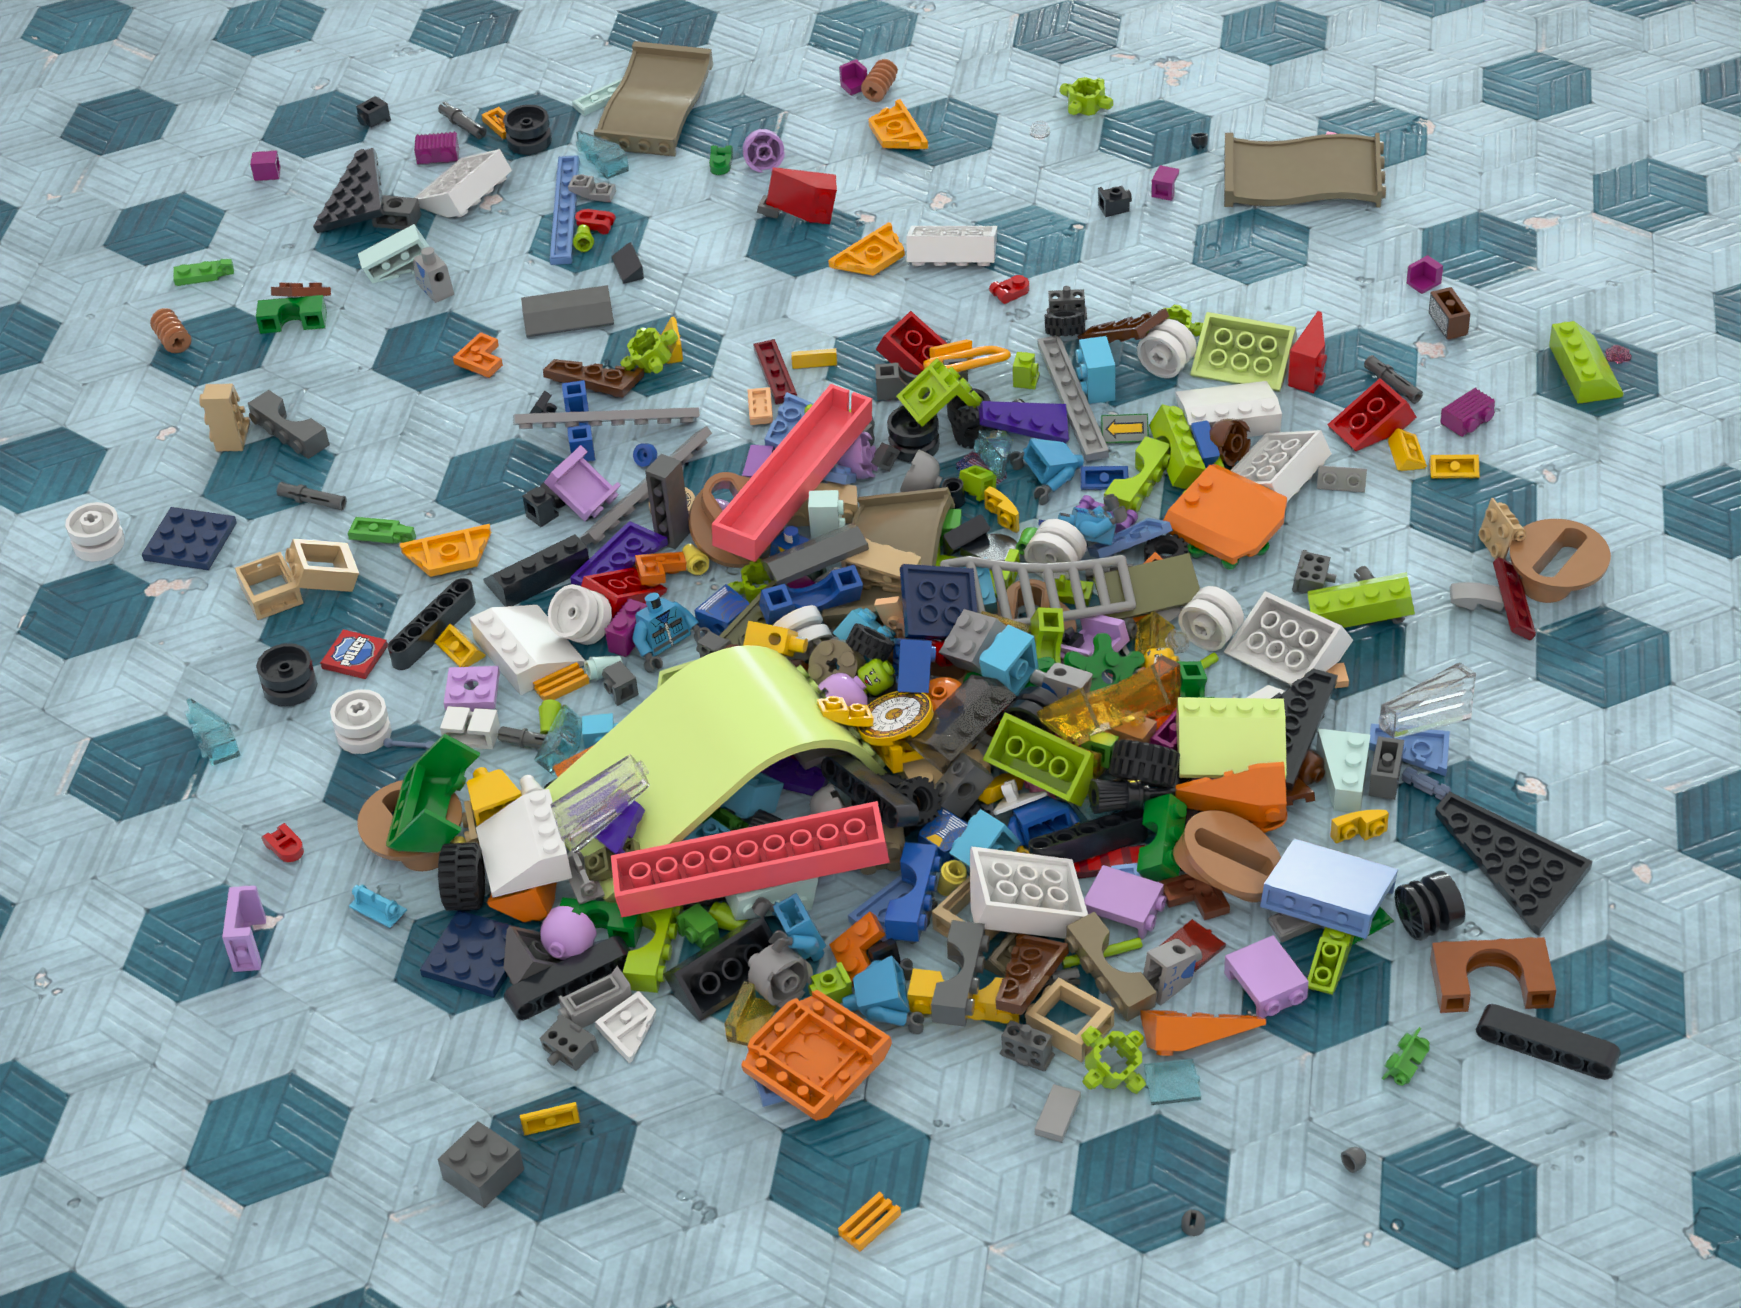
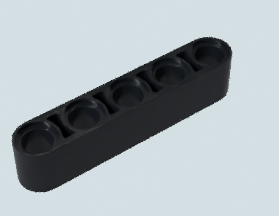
[388,578,476,670]
[821,754,919,828]
[1028,808,1148,863]
[504,936,631,1020]
[1475,1004,1621,1080]

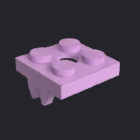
[444,666,500,712]

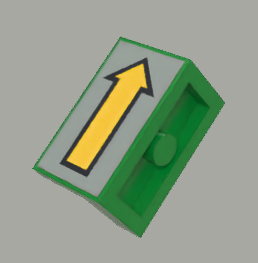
[1100,413,1149,443]

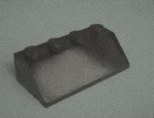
[905,674,1017,775]

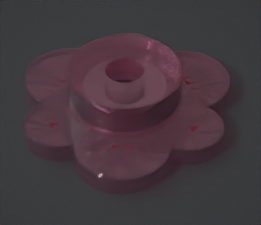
[1605,345,1632,364]

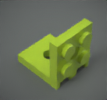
[896,358,983,427]

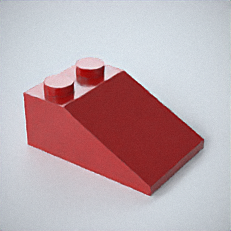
[766,167,837,224]
[876,311,948,375]
[1288,311,1327,394]
[1327,378,1417,451]
[581,567,667,621]

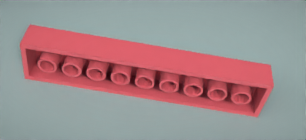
[611,801,890,917]

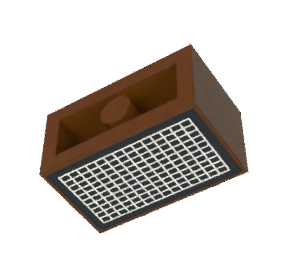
[1429,287,1470,340]

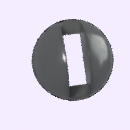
[1341,1146,1366,1173]
[1181,1209,1205,1236]

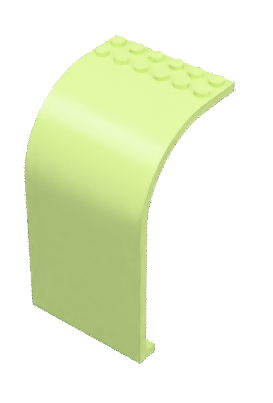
[544,645,887,903]

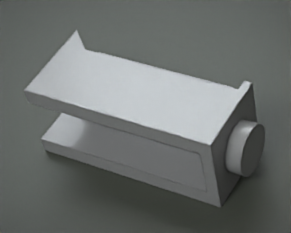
[558,966,632,1028]

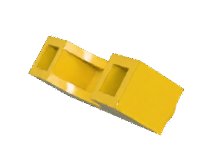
[907,968,1021,1023]

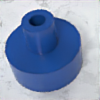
[633,443,657,467]

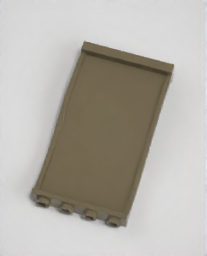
[594,41,713,156]
[1224,133,1386,207]
[822,487,955,630]

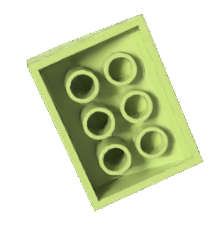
[1190,312,1298,392]
[1176,697,1287,779]

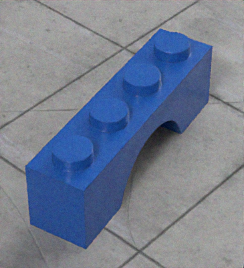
[562,381,595,462]
[759,564,863,625]
[884,842,942,942]

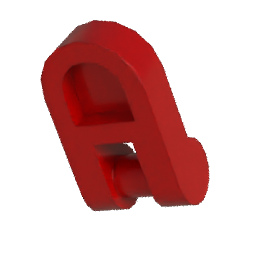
[575,209,616,235]
[989,275,1029,304]
[261,823,304,862]

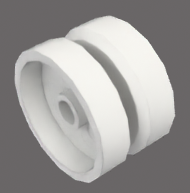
[1137,319,1196,378]
[65,502,125,562]
[1024,519,1087,580]
[548,584,612,645]
[1179,586,1244,651]
[773,605,833,661]
[330,690,392,754]

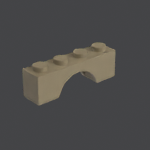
[1065,911,1157,1022]

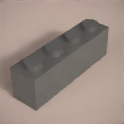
[645,454,690,549]

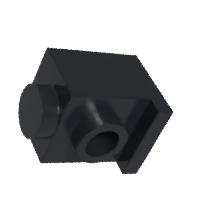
[356,96,391,127]
[1098,186,1132,217]
[522,487,559,527]

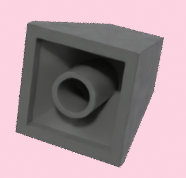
[504,926,563,985]

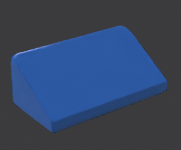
[1190,421,1220,468]
[1081,466,1128,490]

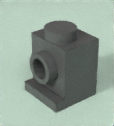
[602,661,639,706]

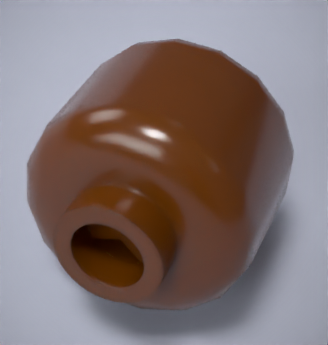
[1298,749,1325,786]

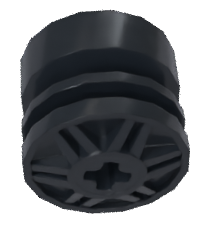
[1394,871,1466,941]

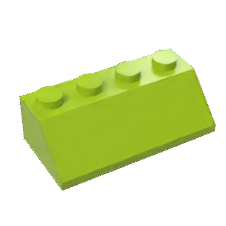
[1549,321,1624,404]
[1308,572,1415,628]
[983,712,1094,807]

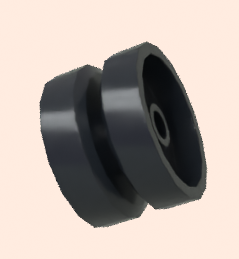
[503,105,552,155]
[887,406,940,462]
[256,643,318,706]
[1000,686,1068,735]

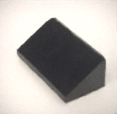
[612,242,644,284]
[943,515,991,556]

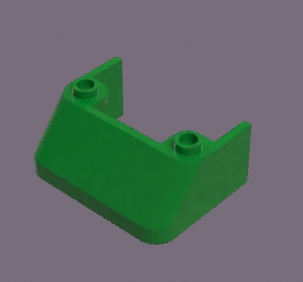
[386,733,480,853]

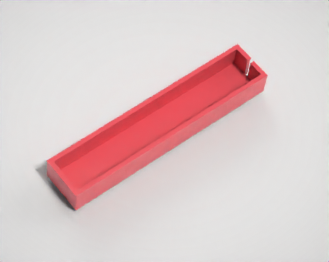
[712,384,872,562]

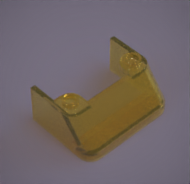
[1037,665,1170,746]

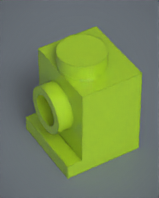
[1012,352,1040,390]
[959,465,997,501]
[808,962,853,1004]

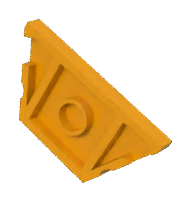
[868,99,928,149]
[828,222,905,276]
[400,524,492,577]

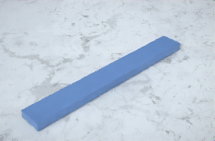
[550,155,580,265]

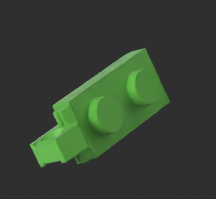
[173,259,234,286]
[347,517,416,544]

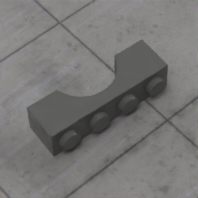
[875,358,968,400]
[247,390,330,459]
[931,920,990,1027]

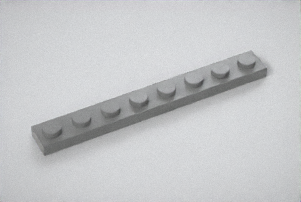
[1038,336,1109,461]
[513,407,700,429]
[579,426,712,545]

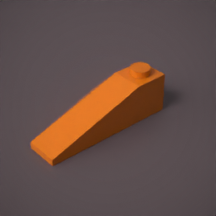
[1175,762,1287,822]
[487,882,557,922]
[1140,1010,1266,1056]

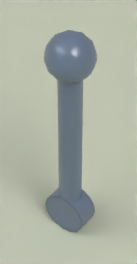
[383,738,435,750]

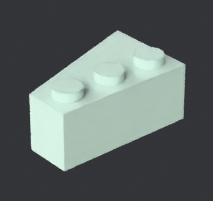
[358,224,429,283]
[808,490,845,539]
[1316,728,1370,813]
[726,877,819,921]

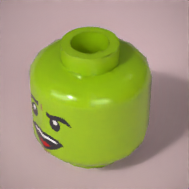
[857,659,895,696]

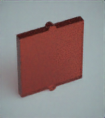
[1159,919,1226,973]

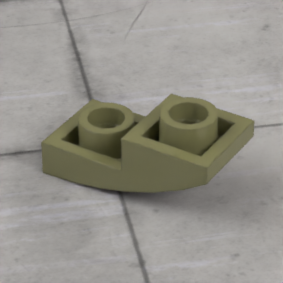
[584,839,640,882]

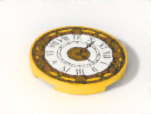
[857,691,934,746]

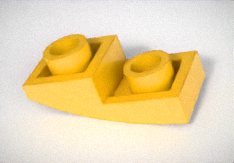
[984,486,1019,533]
[817,696,874,727]
[1330,809,1389,844]

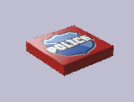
[320,629,388,679]

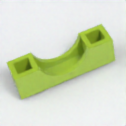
[1149,404,1206,489]
[1104,436,1171,512]
[1030,607,1064,663]
[623,905,683,993]

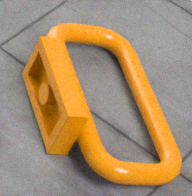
[923,339,1011,372]

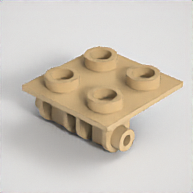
[1478,498,1526,559]

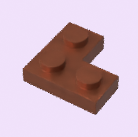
[271,282,331,297]
[1159,874,1230,920]

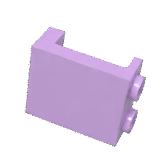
[544,445,621,521]
[1060,615,1130,665]
[1084,865,1167,939]
[222,886,266,972]
[1224,935,1308,1018]

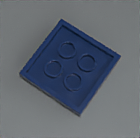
[142,507,237,571]
[900,564,978,640]
[420,910,515,998]

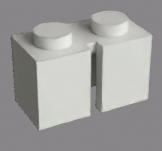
[440,706,500,750]

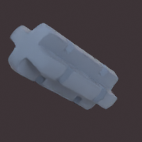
[1401,767,1451,801]

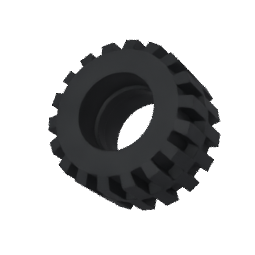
[1109,739,1180,788]
[438,842,485,911]

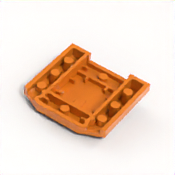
[1163,464,1287,565]
[741,990,892,1121]

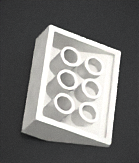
[414,149,512,218]
[907,226,997,266]
[1175,381,1282,437]
[1230,430,1332,503]
[1224,591,1353,686]
[470,605,585,696]
[476,789,572,897]
[970,847,1088,939]

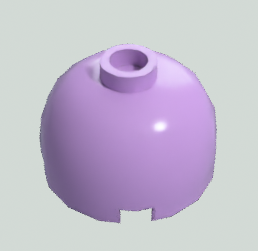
[743,129,785,172]
[837,432,878,479]
[818,673,867,706]
[540,906,597,960]

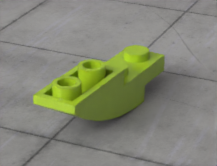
[1307,927,1354,995]

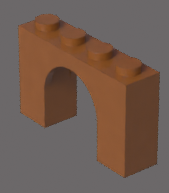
[1430,937,1556,1013]

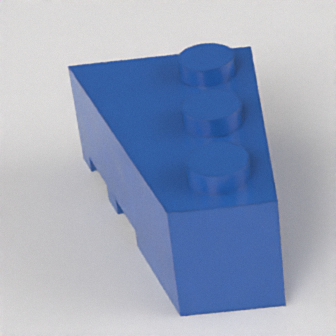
[893,638,936,693]

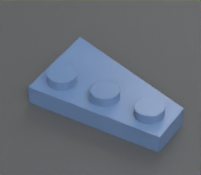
[764,392,814,450]
[848,875,914,942]

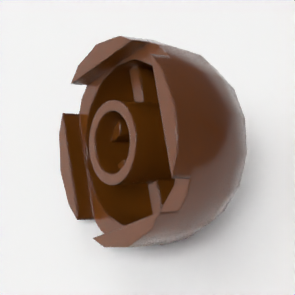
[1209,418,1251,467]

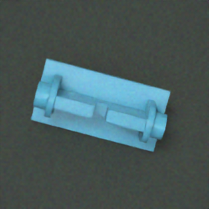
[349,885,407,928]

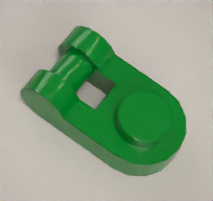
[709,145,733,175]

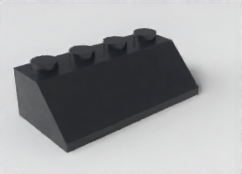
[483,534,589,607]
[663,917,773,1021]

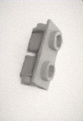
[1317,466,1367,492]
[568,849,605,905]

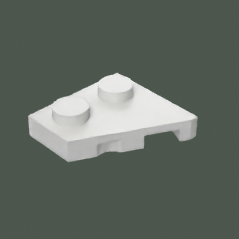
[595,991,656,1063]

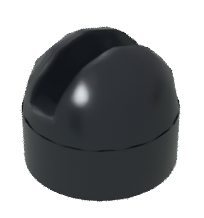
[1191,133,1208,149]

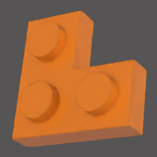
[453,332,503,378]
[635,552,686,586]
[829,911,886,987]

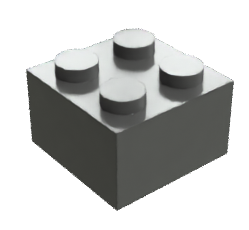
[438,1121,524,1208]

